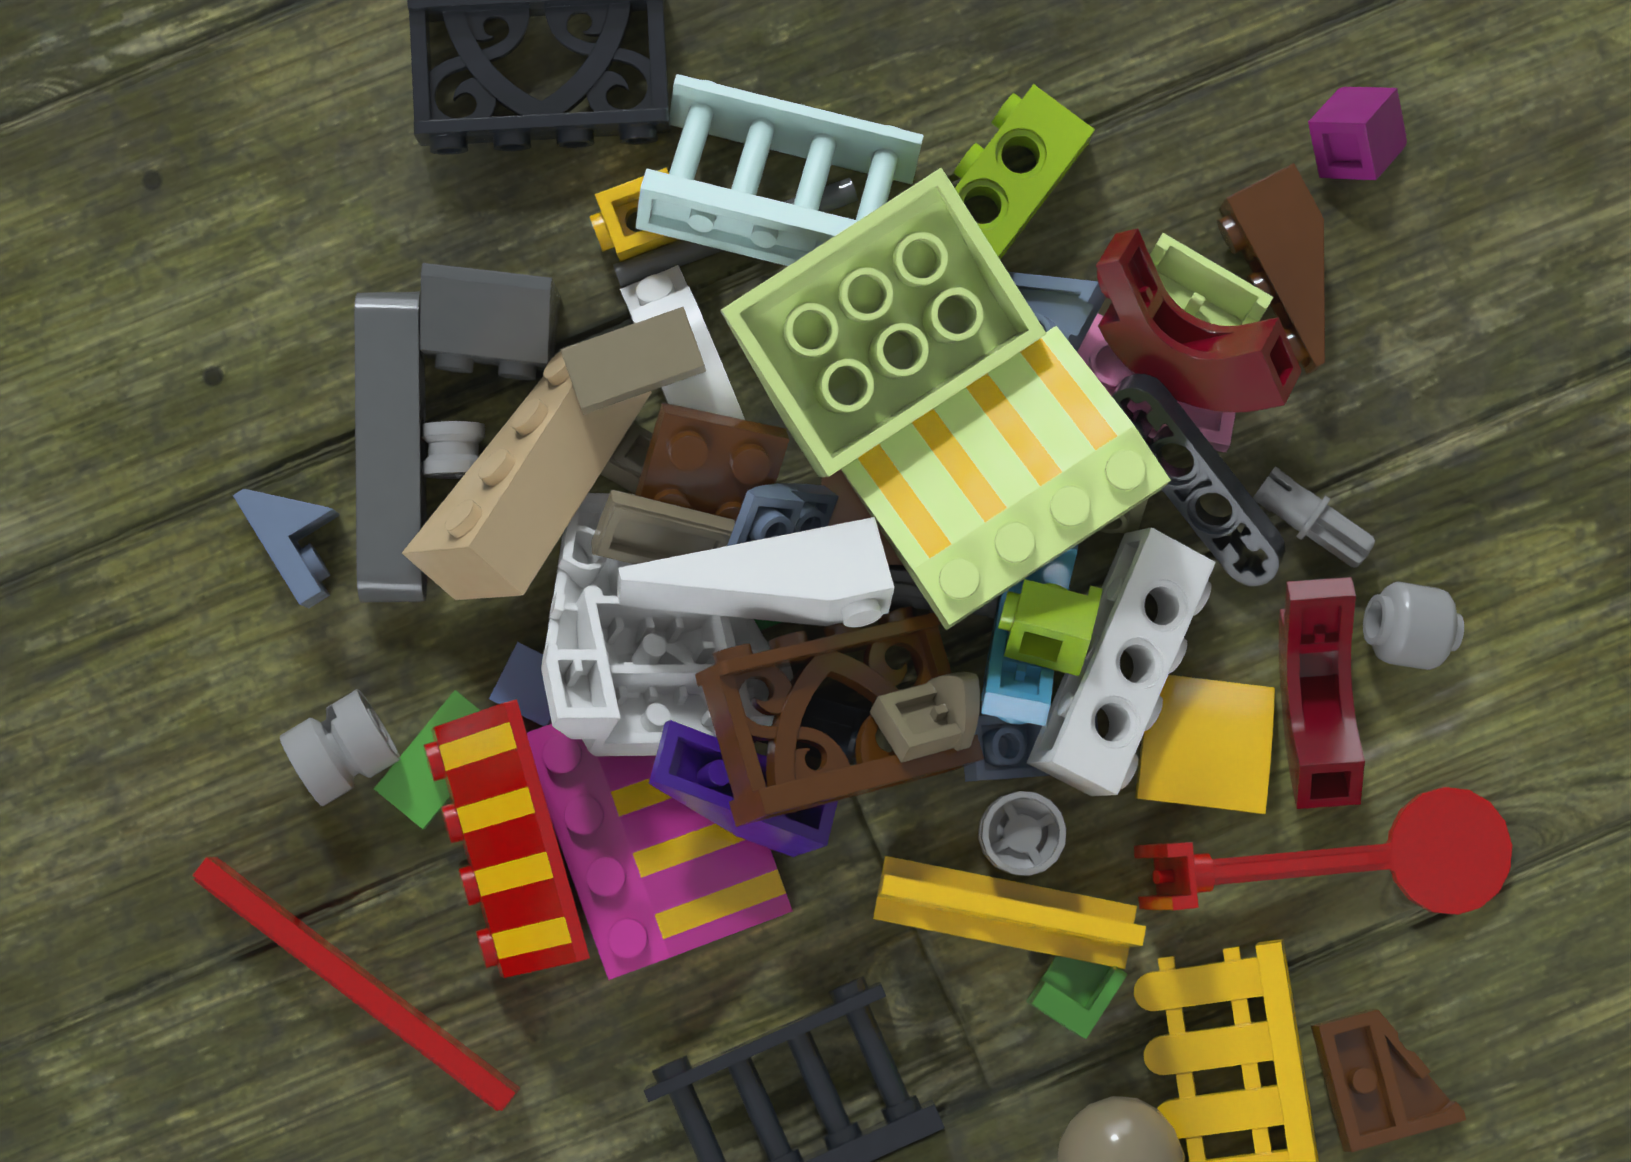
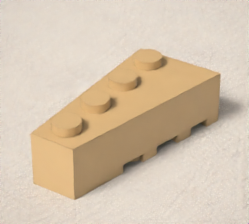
[402,351,652,600]

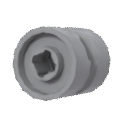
[280,689,401,806]
[978,791,1066,876]

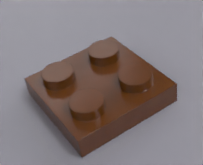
[635,402,790,523]

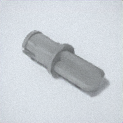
[1253,466,1375,567]

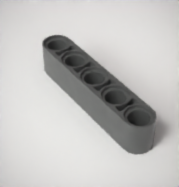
[354,291,427,603]

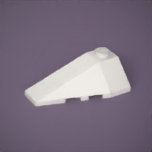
[617,517,894,627]

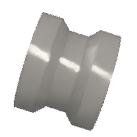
[421,421,485,479]

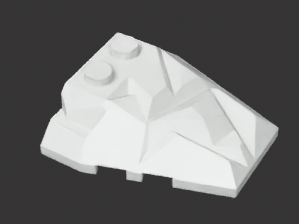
[541,493,793,756]

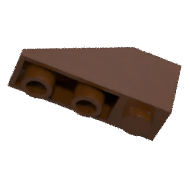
[1217,163,1325,375]

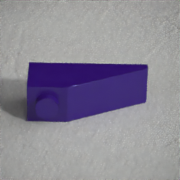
[649,720,838,857]

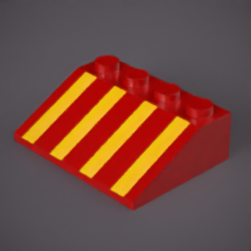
[423,699,590,978]

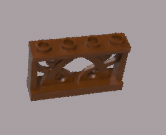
[694,607,984,827]

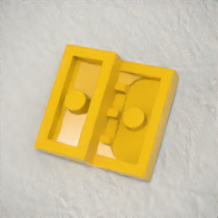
[1135,675,1275,814]

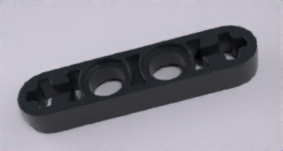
[1112,374,1286,586]

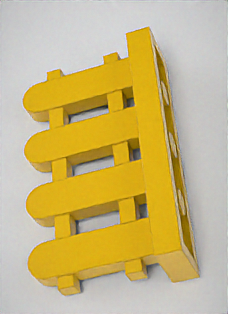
[1134,939,1319,1162]

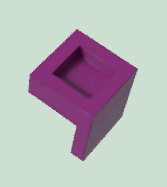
[1308,87,1407,180]

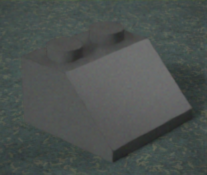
[420,263,561,380]

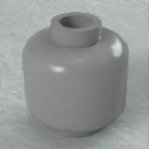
[1363,582,1464,670]

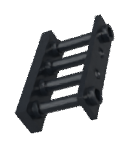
[643,976,945,1162]

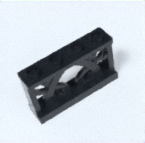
[407,0,671,155]

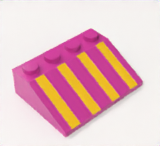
[527,724,793,980]

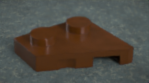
[1311,1009,1466,1152]

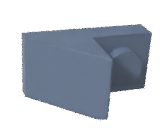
[233,489,340,609]

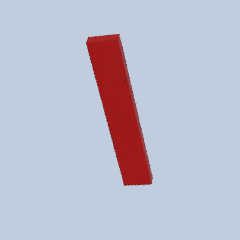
[192,857,521,1112]

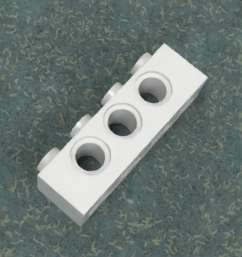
[1027,527,1216,796]

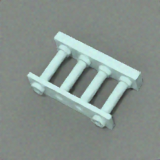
[635,74,924,266]

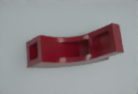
[1096,228,1302,412]
[1279,577,1365,809]

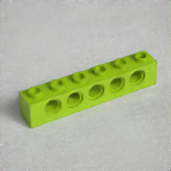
[953,84,1095,260]

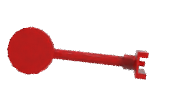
[1134,787,1512,915]

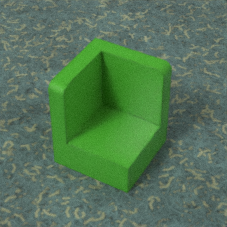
[1026,956,1127,1039]

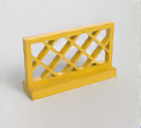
[873,856,1146,969]

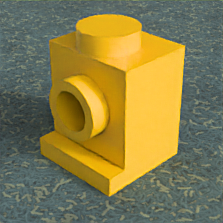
[589,168,680,262]

